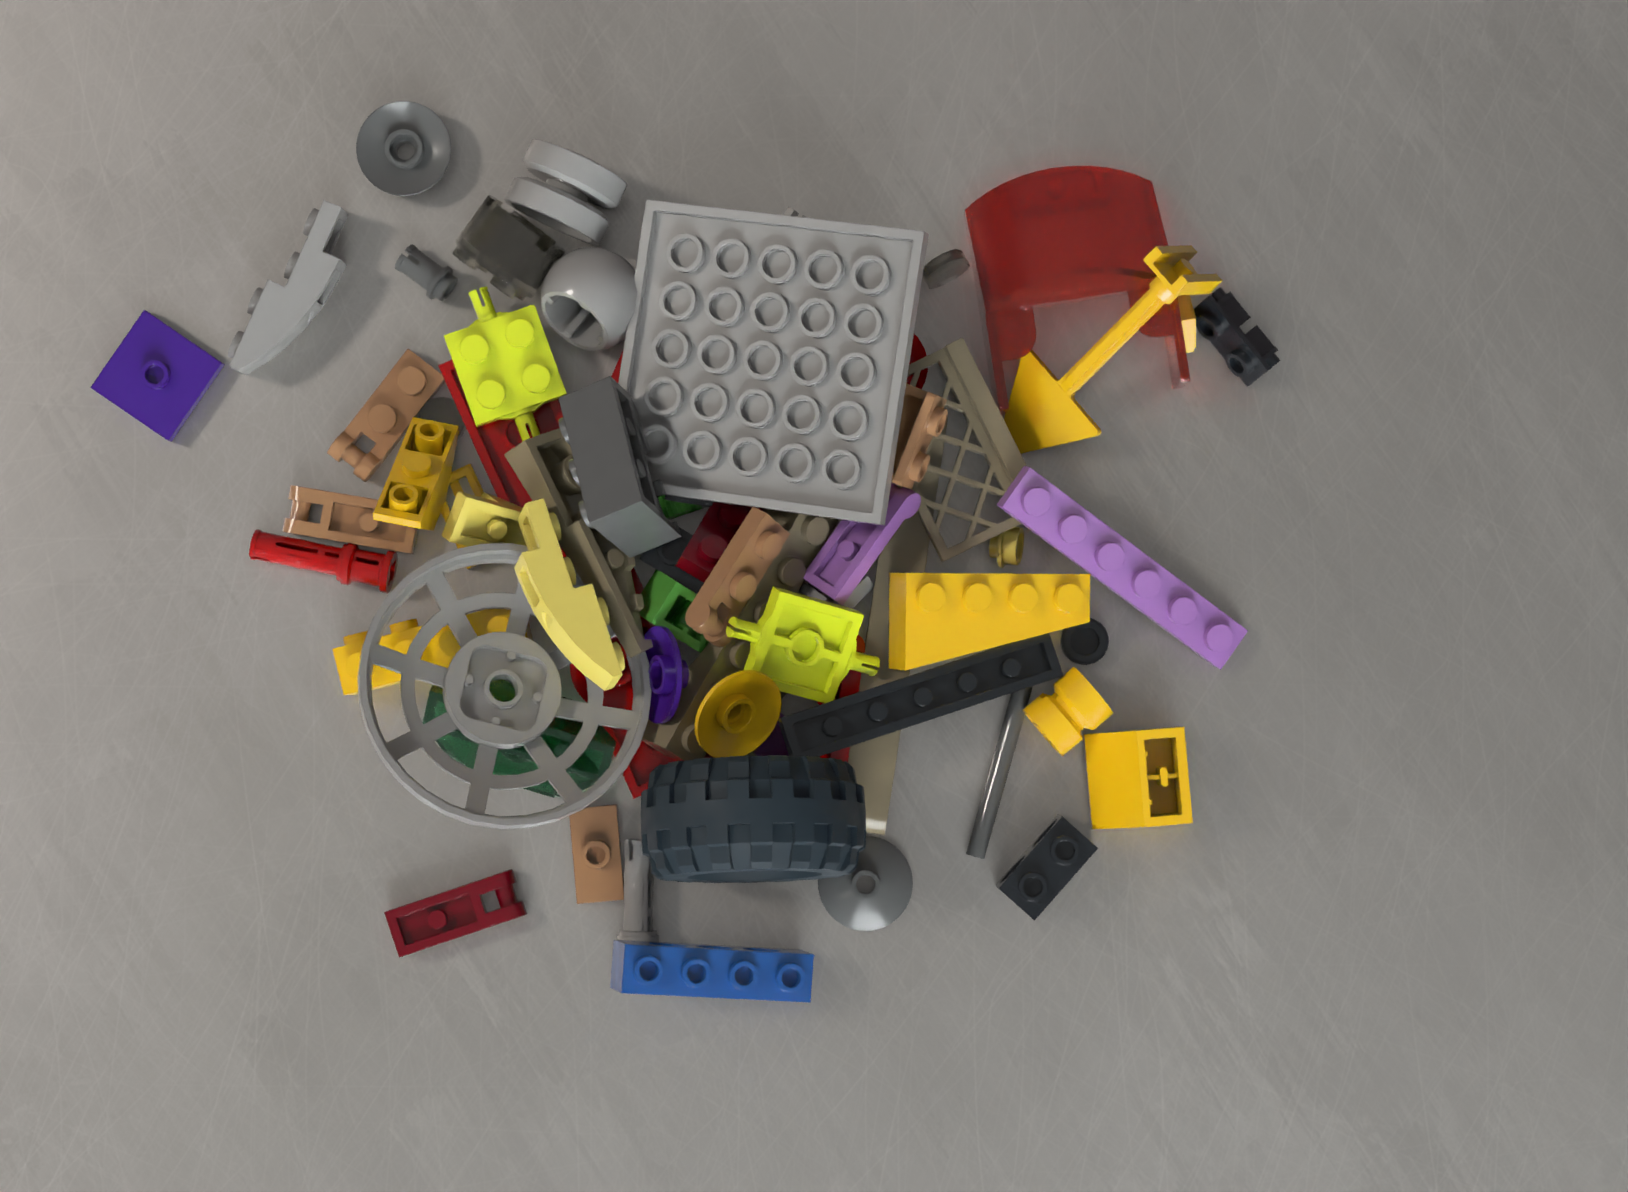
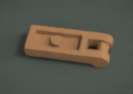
[327,349,445,482]
[282,485,418,554]
[685,507,790,647]

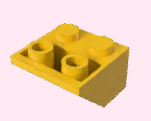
[1083,726,1193,829]

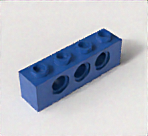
[610,940,814,1003]

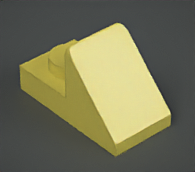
[441,491,526,547]

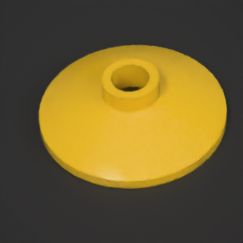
[695,670,781,758]

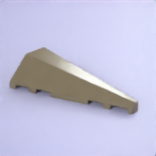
[504,428,653,658]

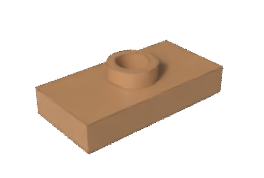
[569,804,624,904]

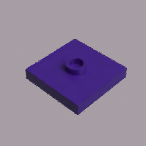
[90,310,225,442]

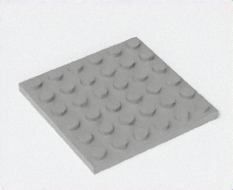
[618,200,929,526]

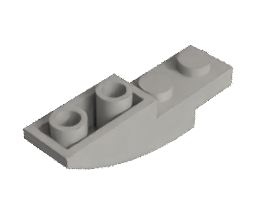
[228,200,348,375]

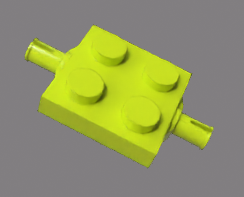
[444,286,567,442]
[726,586,880,703]

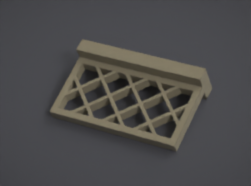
[907,337,1027,562]

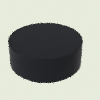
[1060,618,1109,665]

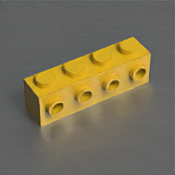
[332,609,534,695]

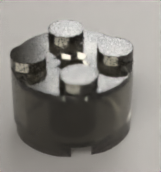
[452,195,566,301]

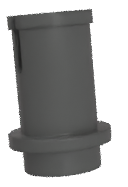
[395,244,458,301]

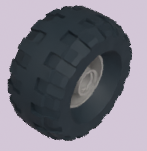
[641,755,866,883]

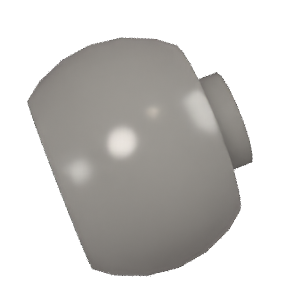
[540,247,637,351]

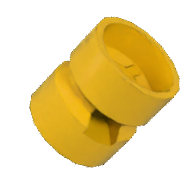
[1022,667,1113,756]

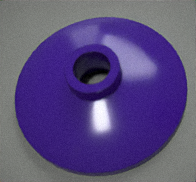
[644,626,689,723]

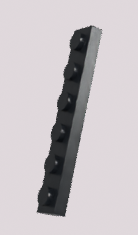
[778,633,1064,757]

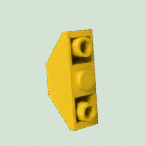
[373,417,459,531]

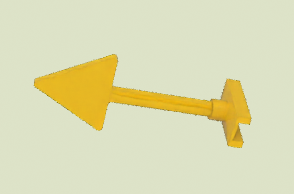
[1004,245,1223,454]

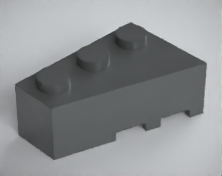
[559,376,682,558]

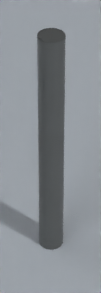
[966,686,1033,859]

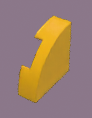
[1169,295,1196,354]

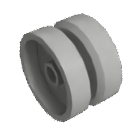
[504,139,628,246]

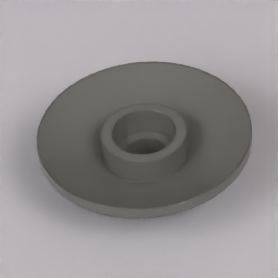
[356,101,451,196]
[818,836,913,931]

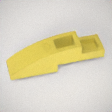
[514,498,625,691]

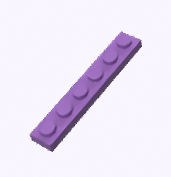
[997,466,1248,670]

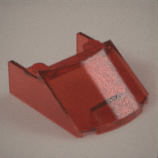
[964,166,1190,416]

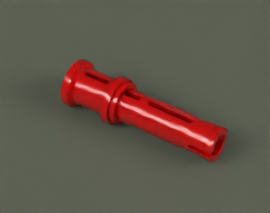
[249,529,398,594]

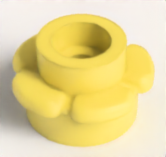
[989,527,1024,568]

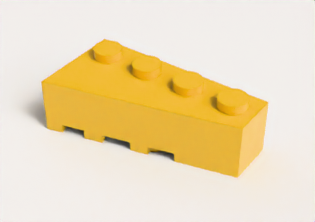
[889,573,1090,671]

